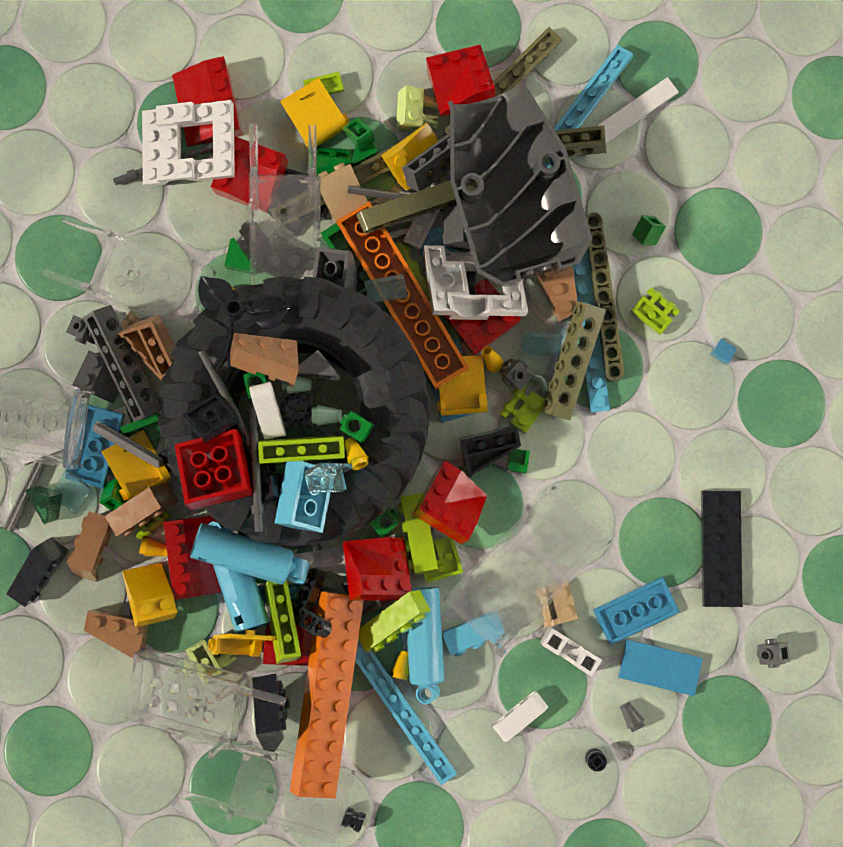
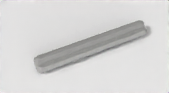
[92,421,163,468]
[3,459,46,531]

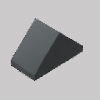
[297,350,340,381]

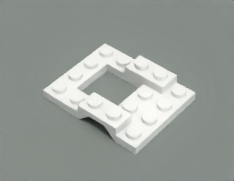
[142,100,235,187]
[423,245,528,320]

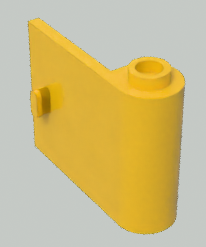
[280,78,350,151]
[436,355,488,416]
[101,430,172,501]
[208,630,276,657]

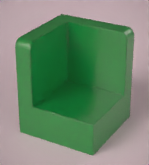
[632,215,666,245]
[321,222,350,250]
[506,449,530,474]
[99,478,128,511]

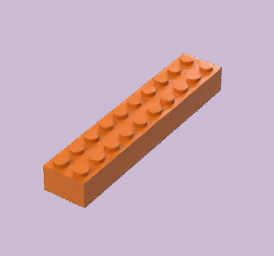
[336,201,469,390]
[290,591,364,799]

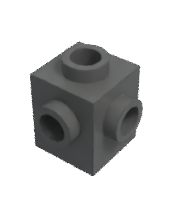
[66,315,95,345]
[498,358,533,391]
[757,639,791,668]

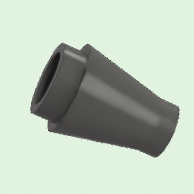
[620,701,645,732]

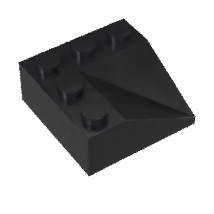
[252,674,290,758]

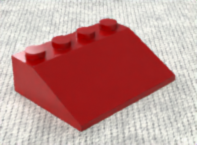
[172,56,243,148]
[163,516,222,600]

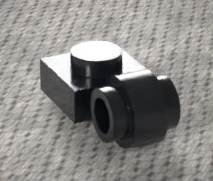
[260,463,280,504]

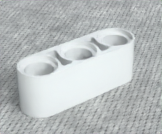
[249,382,286,440]
[492,691,548,742]

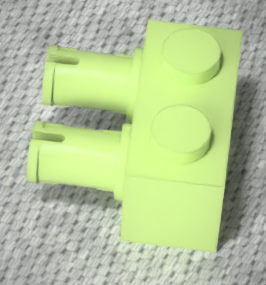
[396,85,439,132]
[185,632,237,684]

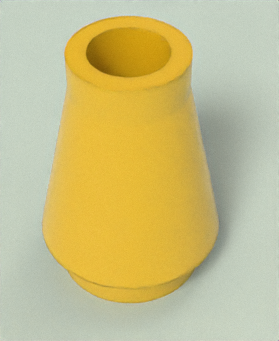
[482,346,504,373]
[344,437,368,470]
[139,537,167,557]
[391,650,409,681]

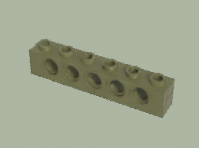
[555,125,607,157]
[542,301,606,421]

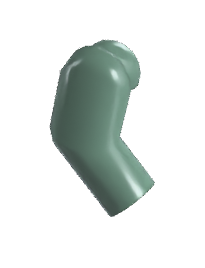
[529,372,550,396]

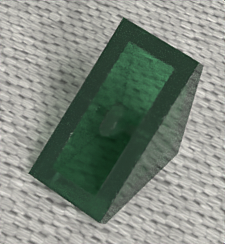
[26,486,63,524]

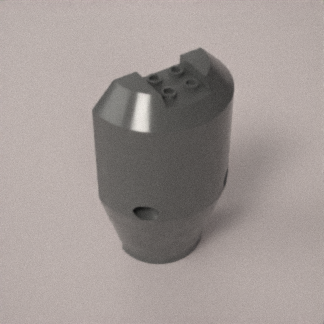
[448,79,592,287]

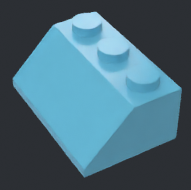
[275,461,334,533]

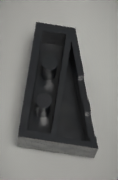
[459,425,521,478]
[6,537,69,607]

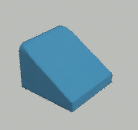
[710,339,736,365]

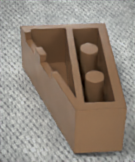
[535,267,577,323]
[118,314,175,380]
[230,333,299,388]
[105,482,179,537]
[67,511,112,582]
[84,609,150,661]

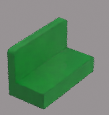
[313,148,353,177]
[120,413,161,442]

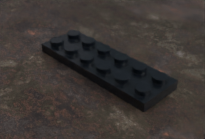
[701,491,743,607]

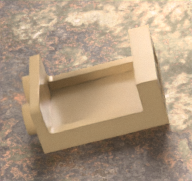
[314,162,368,223]

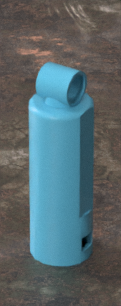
[208,521,270,634]
[190,523,310,584]
[407,587,445,704]

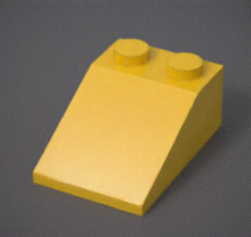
[381,123,438,191]
[122,562,177,628]

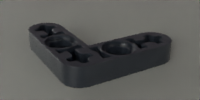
[292,568,332,638]

